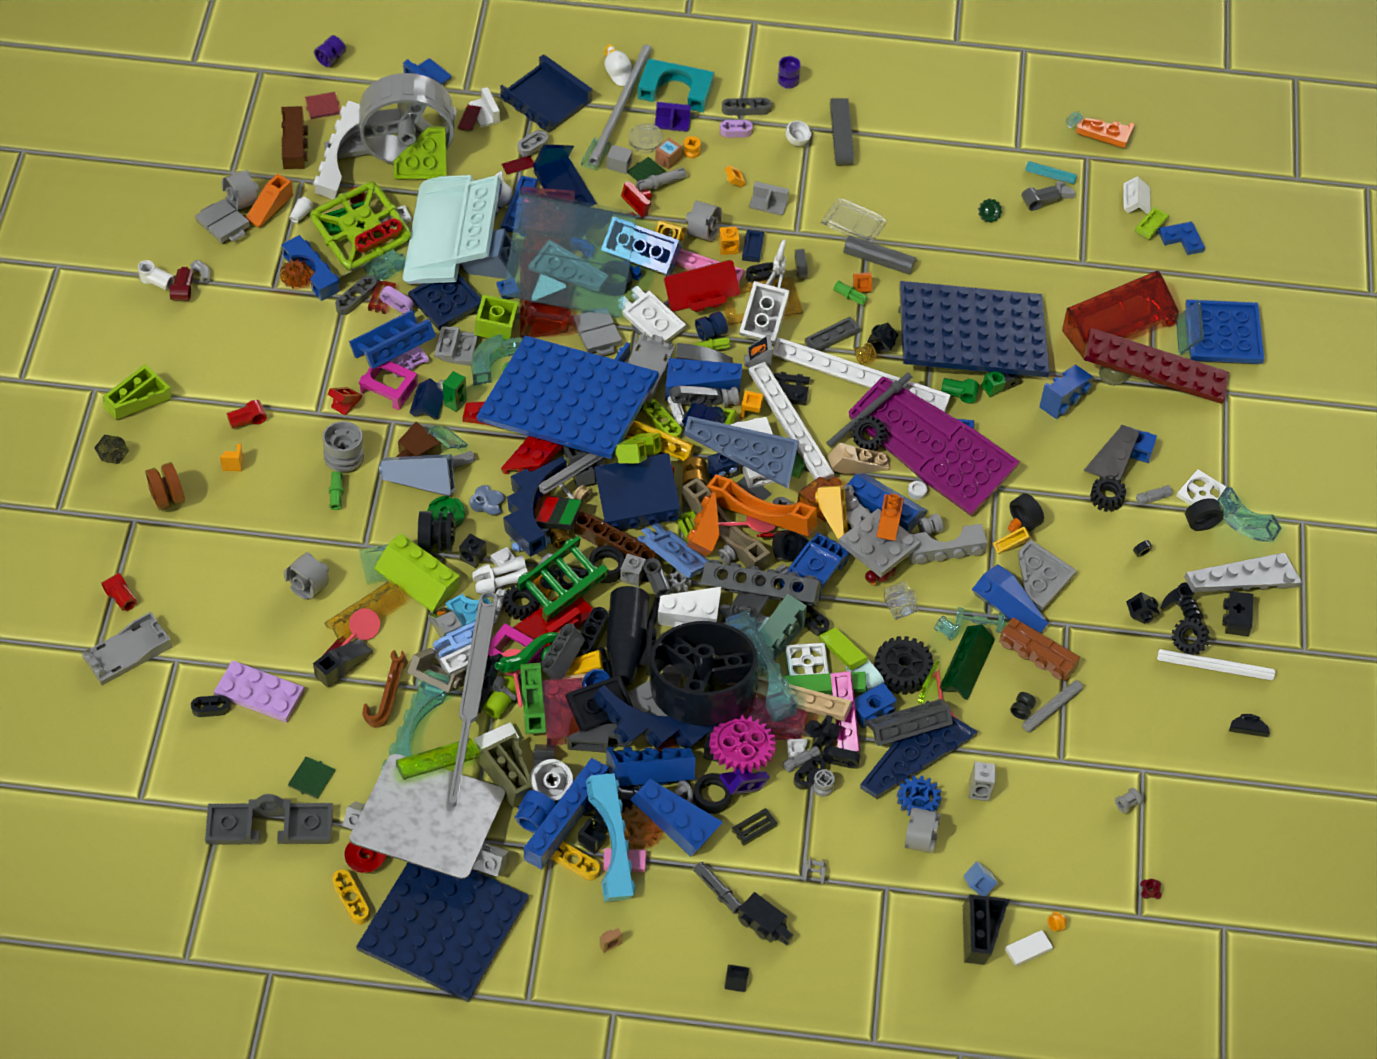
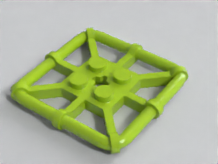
[310,181,412,270]

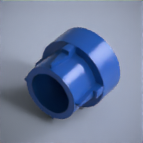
[515,790,556,833]

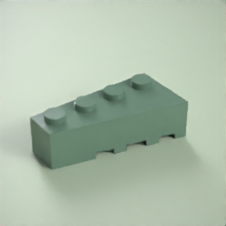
[752,594,807,676]

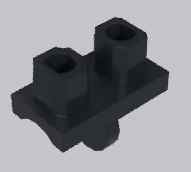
[805,715,841,747]

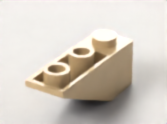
[828,443,890,474]

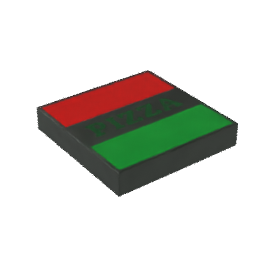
[535,496,584,530]

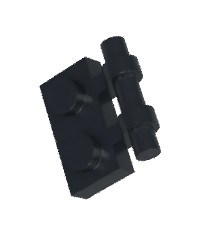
[773,372,810,406]

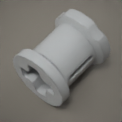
[1115,788,1142,813]

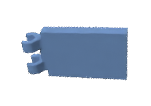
[637,523,710,578]

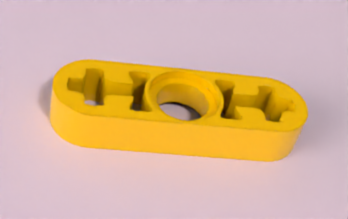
[550,842,600,880]
[332,869,370,924]

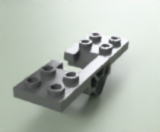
[205,794,333,844]

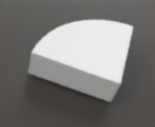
[787,739,807,759]

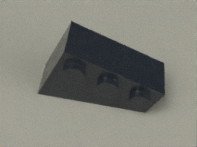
[963,894,1010,965]

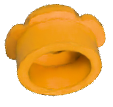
[1047,911,1067,932]

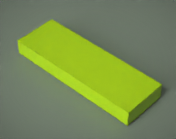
[819,627,868,670]

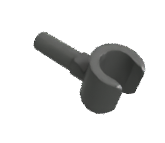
[492,676,517,700]

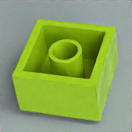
[474,295,519,343]

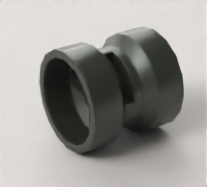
[1010,692,1036,720]

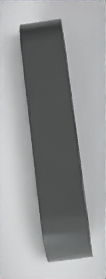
[722,98,771,116]
[335,275,377,315]
[669,386,722,406]

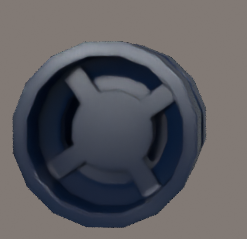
[695,311,728,341]

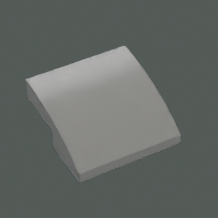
[434,327,480,366]

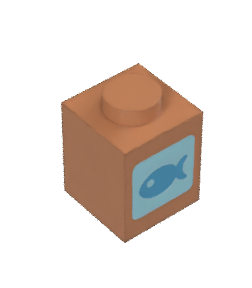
[655,138,682,169]

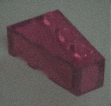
[743,697,808,740]

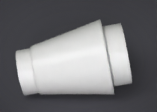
[289,197,313,223]

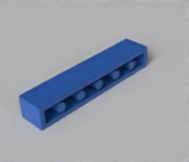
[524,758,609,870]

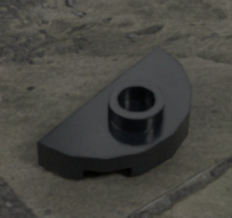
[1229,714,1270,737]

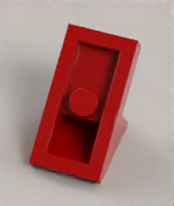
[327,387,363,415]

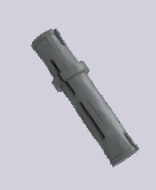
[693,862,743,914]

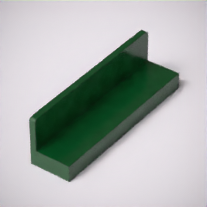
[940,624,995,700]

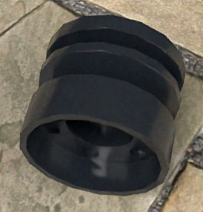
[418,511,456,552]

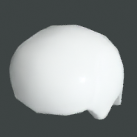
[785,121,812,146]

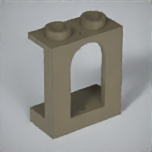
[407,648,467,693]

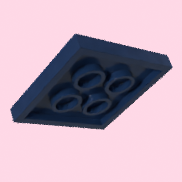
[408,273,481,331]

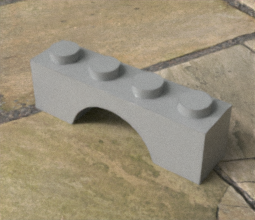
[908,524,987,564]

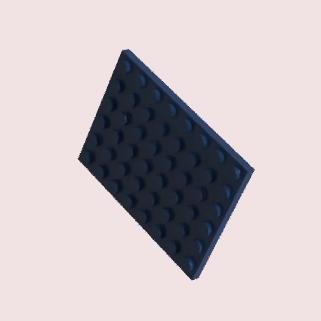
[899,281,1050,377]

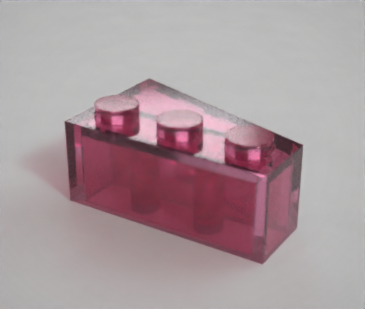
[542,678,582,745]

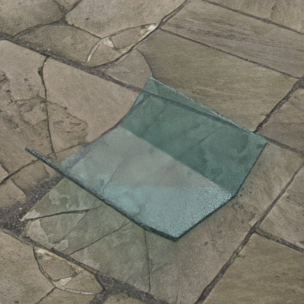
[502,190,636,317]

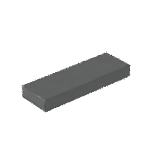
[805,317,860,351]

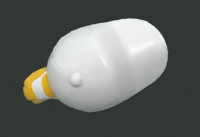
[604,44,632,86]

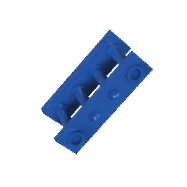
[349,310,436,369]

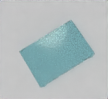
[1176,301,1204,355]

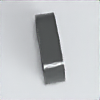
[794,249,808,279]

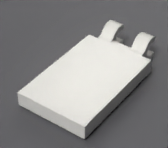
[618,286,686,343]

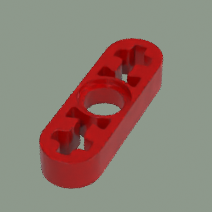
[355,218,402,252]

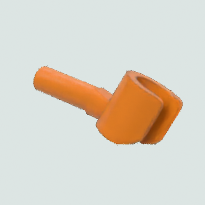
[1008,518,1025,545]

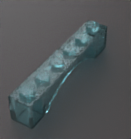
[726,610,798,722]
[381,670,450,770]

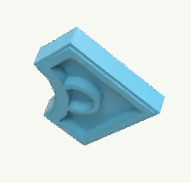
[445,594,497,627]

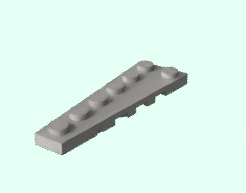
[1184,553,1302,592]

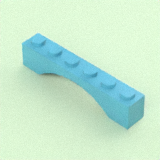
[586,773,635,902]

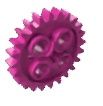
[709,715,776,774]

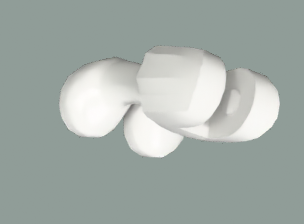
[472,555,528,593]

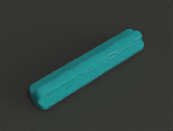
[1026,161,1077,184]

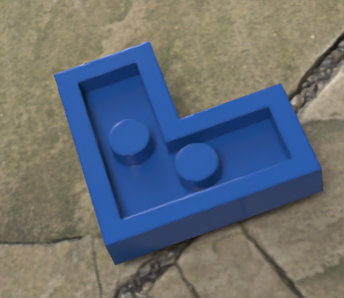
[1158,221,1205,255]

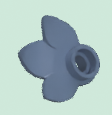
[469,485,505,515]

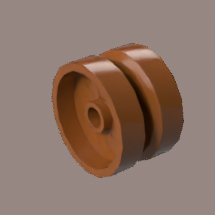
[145,462,185,510]

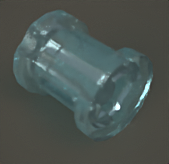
[934,616,960,641]

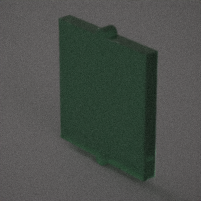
[627,156,667,190]
[288,756,335,799]

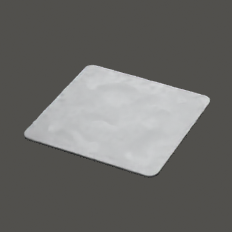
[350,754,505,879]

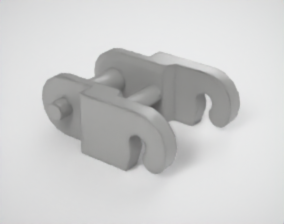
[803,857,826,884]

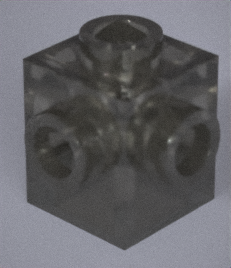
[94,434,129,464]

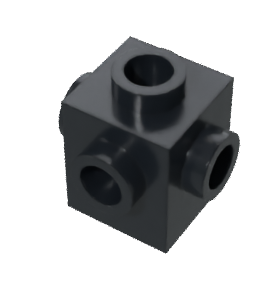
[867,323,899,354]
[1126,592,1160,624]

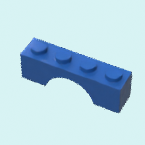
[281,235,340,301]

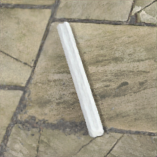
[1157,649,1275,680]

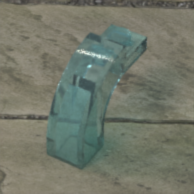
[471,334,522,385]
[1217,487,1282,542]

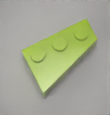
[102,364,171,420]

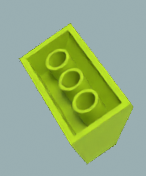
[374,533,459,612]

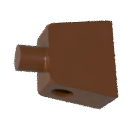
[396,422,442,457]

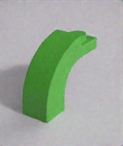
[520,663,546,734]

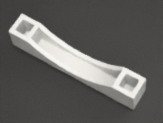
[313,100,360,199]

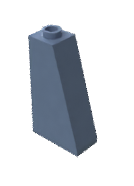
[379,454,455,495]

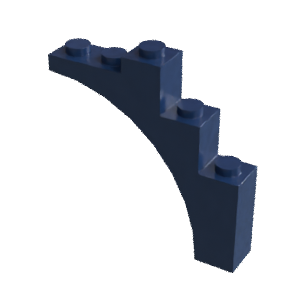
[503,457,567,557]
[593,685,719,749]

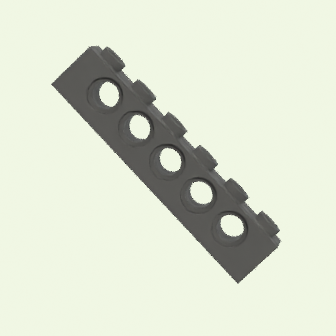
[701,560,822,607]

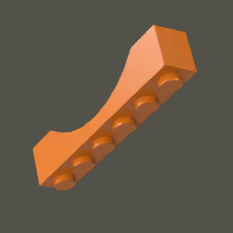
[707,474,818,536]

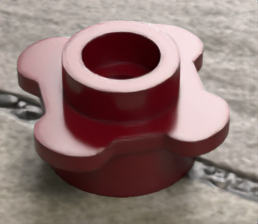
[1140,879,1162,899]

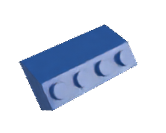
[847,473,928,533]

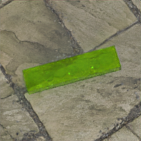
[396,738,480,780]

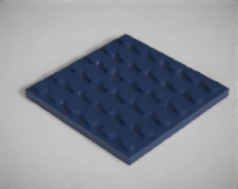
[356,862,529,1002]

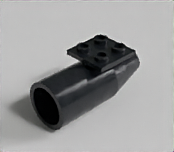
[606,586,657,686]

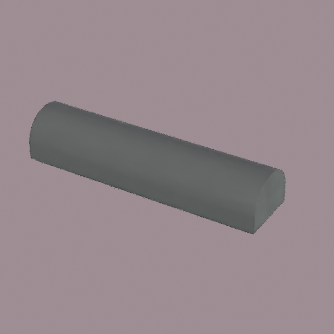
[843,235,917,275]

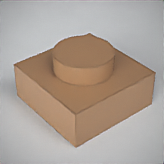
[600,928,622,953]

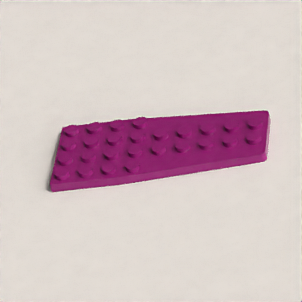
[849,377,1020,517]

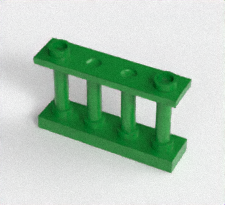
[517,536,608,622]

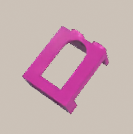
[359,361,418,410]
[488,624,544,684]

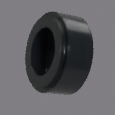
[1133,540,1153,557]

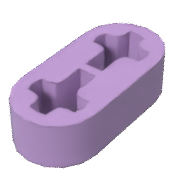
[720,120,753,138]
[380,286,414,314]

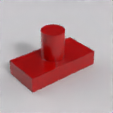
[621,181,652,218]

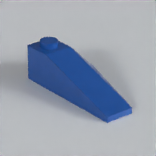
[972,564,1048,633]

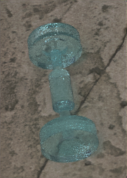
[955,607,1005,633]

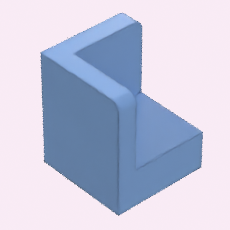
[963,861,998,896]

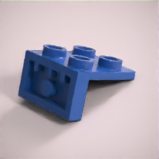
[403,58,451,85]

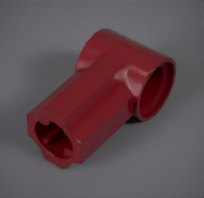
[170,267,194,301]

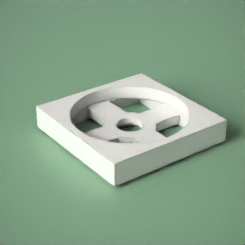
[1176,469,1229,505]
[785,643,829,675]

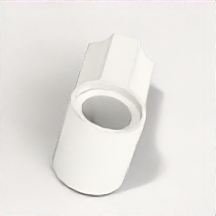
[138,260,175,290]

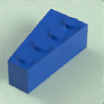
[665,358,742,401]
[606,747,695,788]
[630,779,723,856]

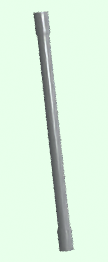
[588,44,652,166]

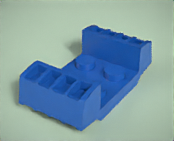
[780,532,850,607]

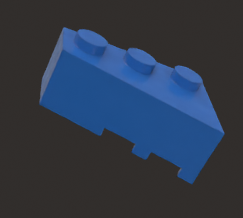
[1039,364,1093,419]

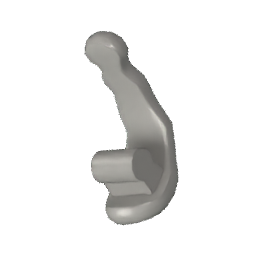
[675,780,694,804]

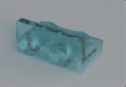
[364,249,406,283]

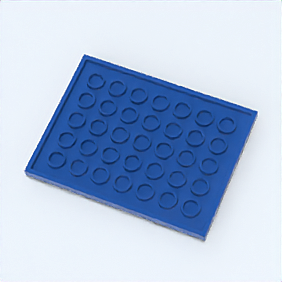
[476,335,659,459]

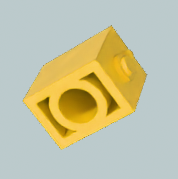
[655,220,687,242]

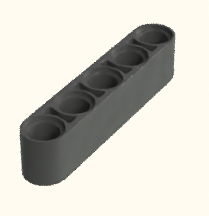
[830,98,854,165]

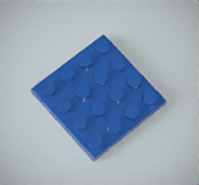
[1185,299,1264,364]

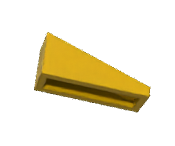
[993,527,1033,554]

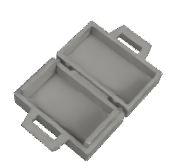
[195,199,250,243]
[573,307,622,356]

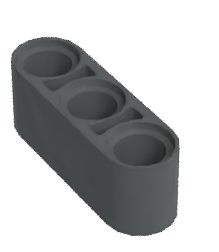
[541,623,585,682]

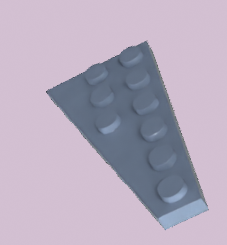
[684,416,799,489]

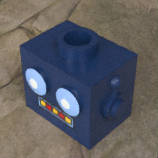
[707,453,739,479]

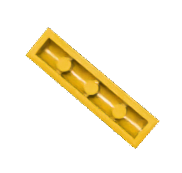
[625,420,695,461]

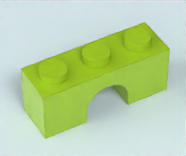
[616,433,662,464]

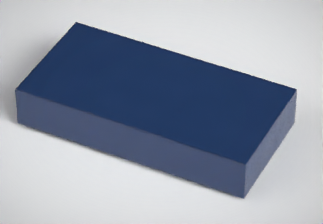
[742,230,764,263]

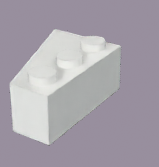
[658,587,721,627]

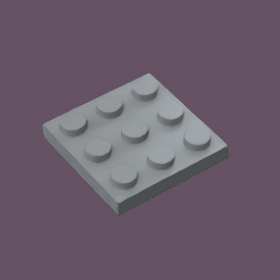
[838,509,921,578]

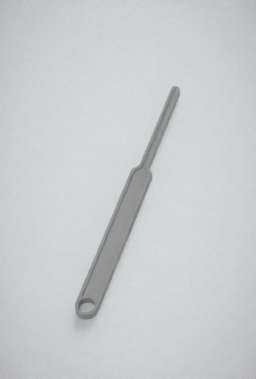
[449,591,497,806]

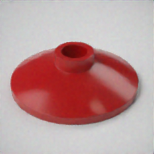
[344,842,386,873]

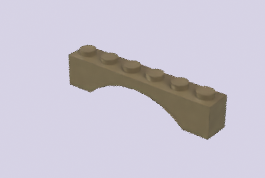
[682,477,770,570]

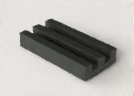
[732,808,777,846]

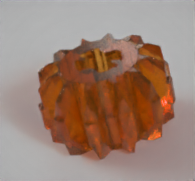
[280,259,311,289]

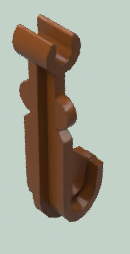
[363,650,408,728]

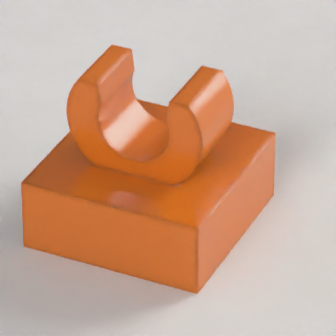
[853,272,872,292]

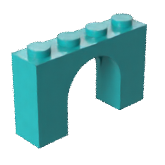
[638,58,714,113]

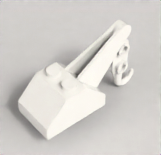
[739,239,789,345]

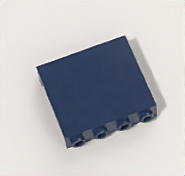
[500,54,592,133]
[594,453,682,530]

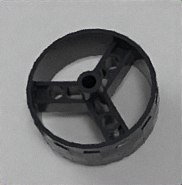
[649,621,759,725]

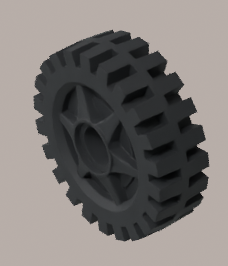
[874,636,933,695]

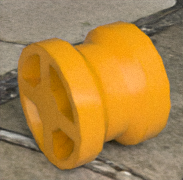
[683,136,701,158]

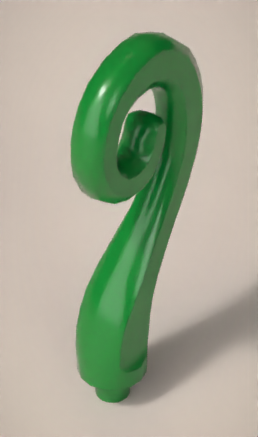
[495,632,558,673]

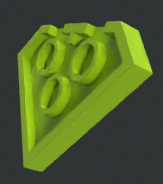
[393,126,447,179]

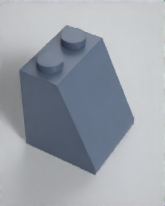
[460,229,520,279]

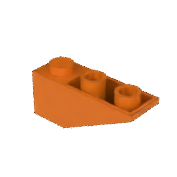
[246,173,293,228]
[687,492,719,556]
[876,494,904,541]

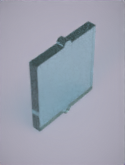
[426,425,468,449]

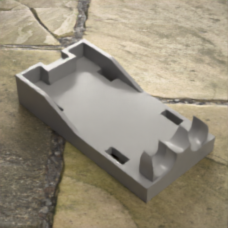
[627,331,675,403]
[82,612,172,685]

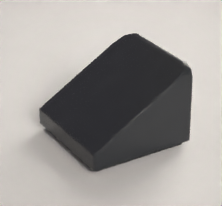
[724,964,749,992]

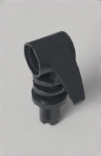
[1160,582,1204,637]

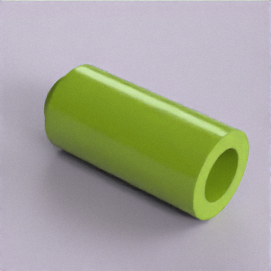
[483,676,521,719]

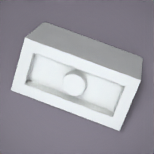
[469,87,500,128]
[1123,176,1150,214]

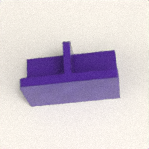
[654,102,691,132]
[719,769,770,795]

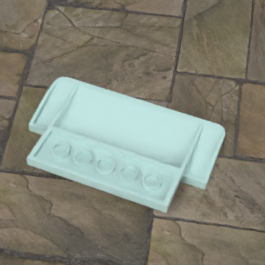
[403,175,501,284]

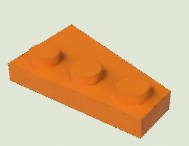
[1076,118,1135,148]

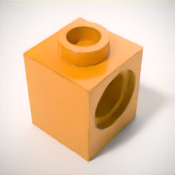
[719,226,739,255]

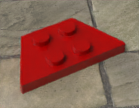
[501,436,563,474]

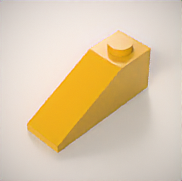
[815,485,848,540]

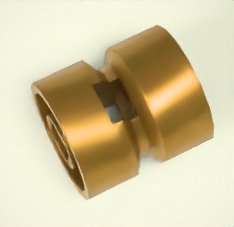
[682,457,707,487]

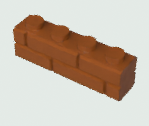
[999,617,1080,682]

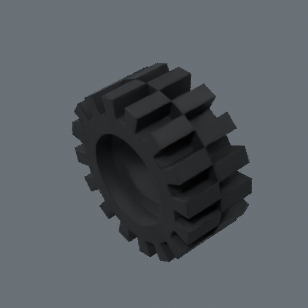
[851,415,888,451]
[1090,476,1126,512]
[504,585,540,621]
[1171,618,1210,655]

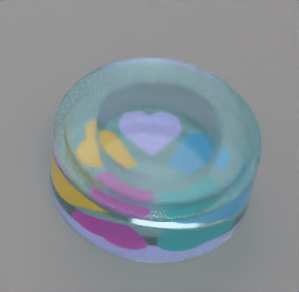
[1066,111,1083,128]

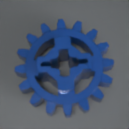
[897,775,942,816]

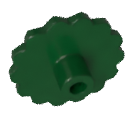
[978,198,1002,223]

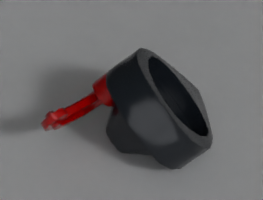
[757,530,809,561]

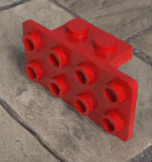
[664,260,740,312]
[513,588,593,648]

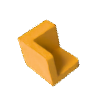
[740,391,763,418]
[220,444,244,472]

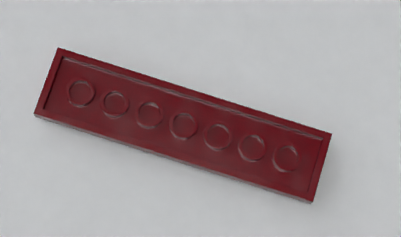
[1083,328,1229,404]

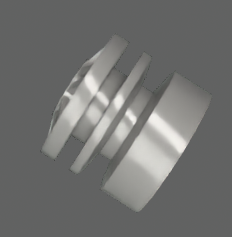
[323,421,364,472]

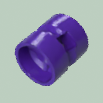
[314,35,346,67]
[777,56,801,89]

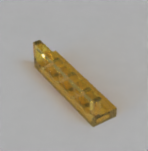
[324,582,406,643]

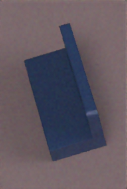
[409,378,444,420]

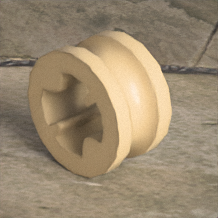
[573,485,591,504]

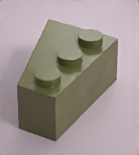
[479,733,532,808]

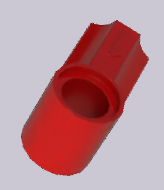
[226,400,267,429]
[101,573,137,611]

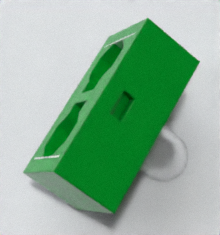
[437,371,467,412]

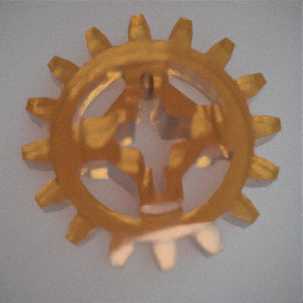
[621,804,661,849]

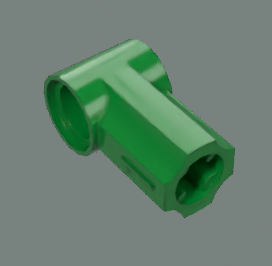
[941,378,979,403]

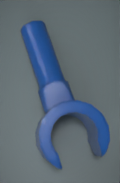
[623,261,642,281]

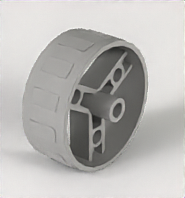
[359,73,454,164]

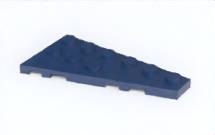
[860,700,978,799]

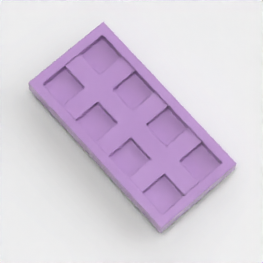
[214,660,305,723]

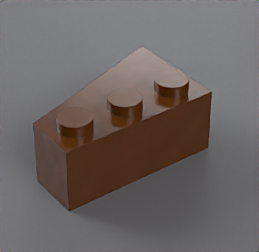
[281,106,308,169]

